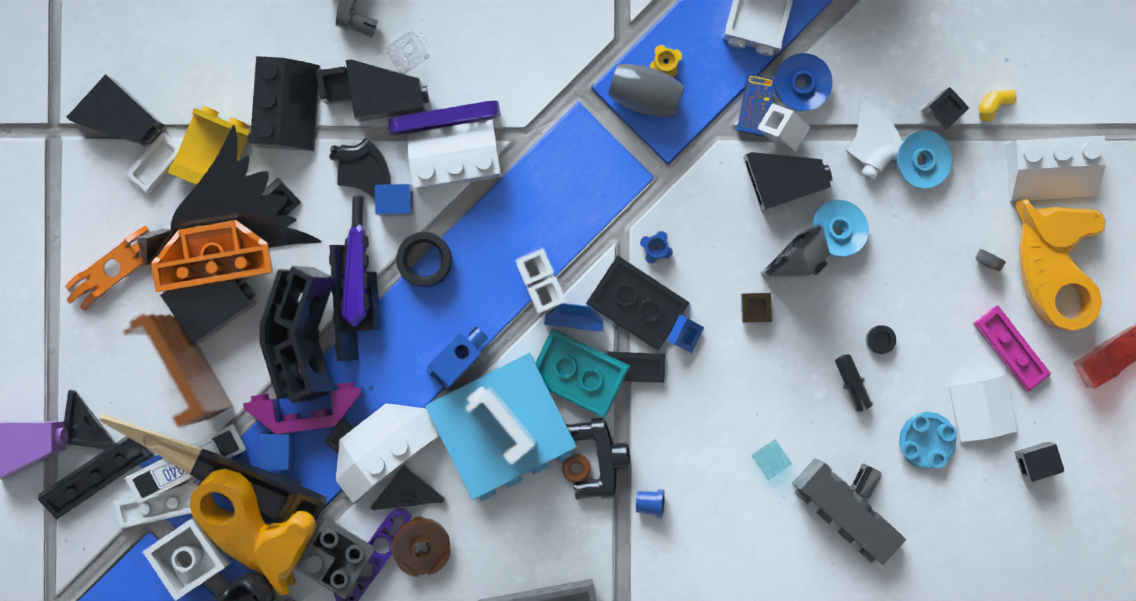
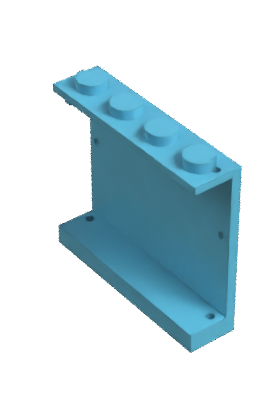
[425,353,577,501]

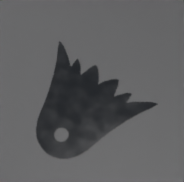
[171,125,322,248]

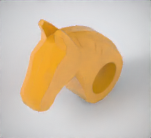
[1015,199,1106,331]
[189,469,316,596]

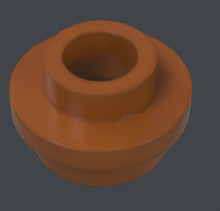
[562,454,591,483]

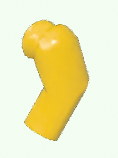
[978,89,1017,122]

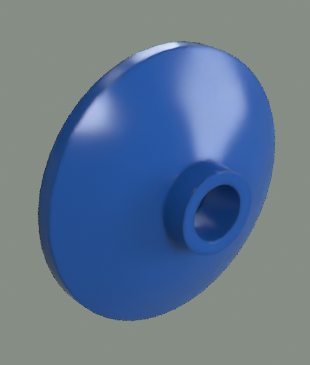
[774,53,833,111]

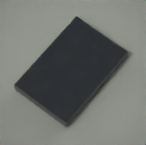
[586,255,690,351]

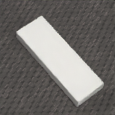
[113,481,201,529]

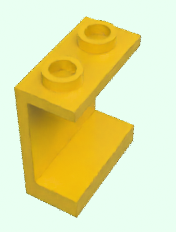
[167,106,250,185]

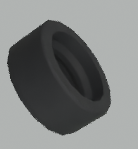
[396,232,453,287]

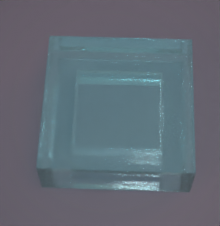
[751,439,792,480]

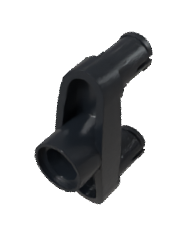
[566,417,631,500]

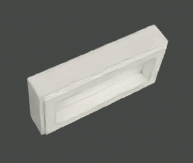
[125,131,180,194]

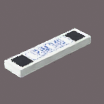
[125,424,246,504]

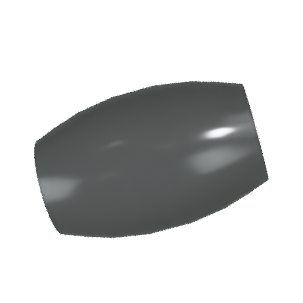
[608,64,685,117]

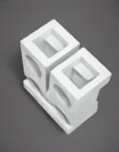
[516,248,566,313]

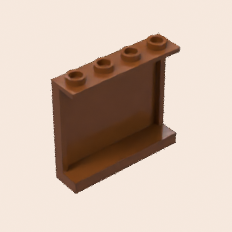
[123,314,233,428]

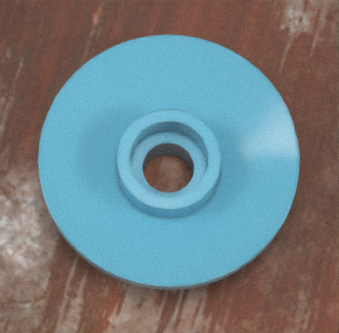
[897,130,952,188]
[812,200,869,257]

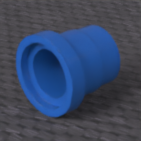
[636,489,665,519]

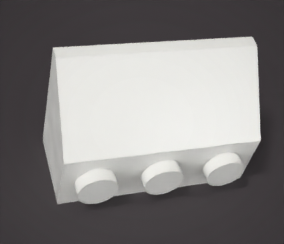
[407,120,502,191]
[1006,136,1106,202]

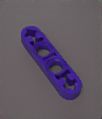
[388,100,501,135]
[334,508,412,601]

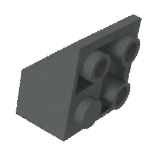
[295,517,376,599]

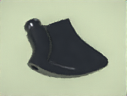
[329,137,391,199]

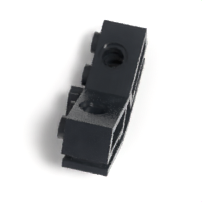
[259,266,335,403]

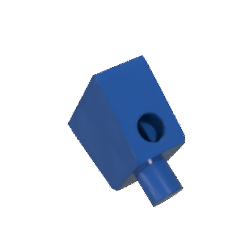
[427,327,488,391]

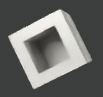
[757,104,810,152]

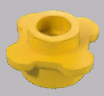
[650,45,682,77]

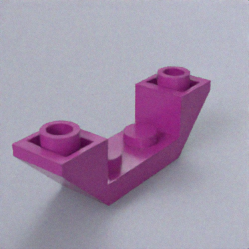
[243,382,364,434]

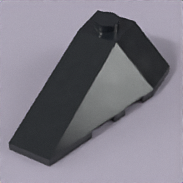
[761,224,830,277]

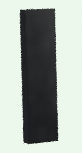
[38,436,153,520]

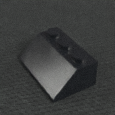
[250,56,320,151]

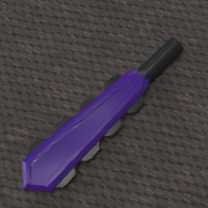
[339,196,370,327]

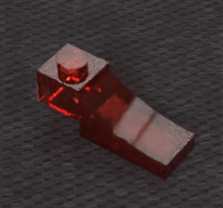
[1073,324,1136,389]

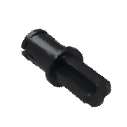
[835,354,873,412]

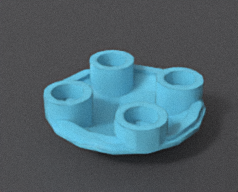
[899,412,957,469]

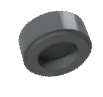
[975,249,1006,272]

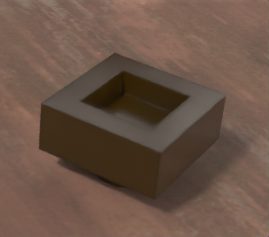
[741,293,772,323]

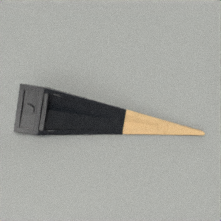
[99,415,327,525]

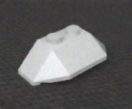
[336,403,440,503]

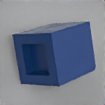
[375,184,413,216]
[259,432,294,470]

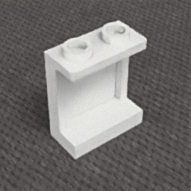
[722,0,793,56]
[465,386,536,464]

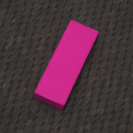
[973,305,1051,392]

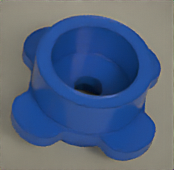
[640,231,673,264]

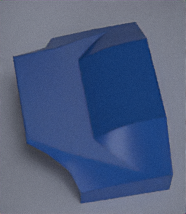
[544,303,603,332]

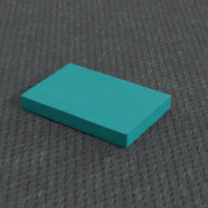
[535,328,630,419]

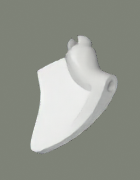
[846,101,902,180]

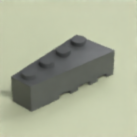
[792,458,907,565]

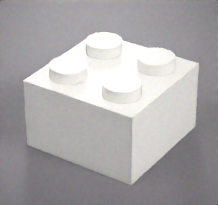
[143,518,232,601]

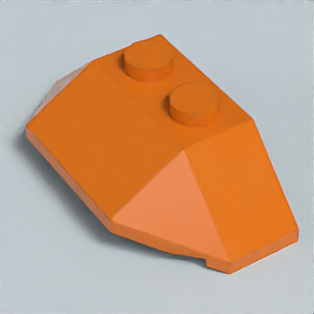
[151,220,273,292]

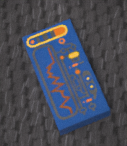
[736,73,775,137]

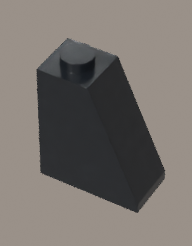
[345,59,430,122]
[66,74,164,146]
[743,152,833,211]
[160,280,257,343]

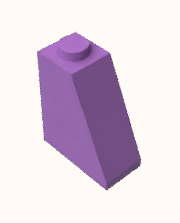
[0,421,68,480]

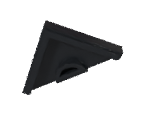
[64,390,116,449]
[370,465,446,511]

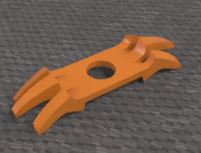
[65,226,149,311]

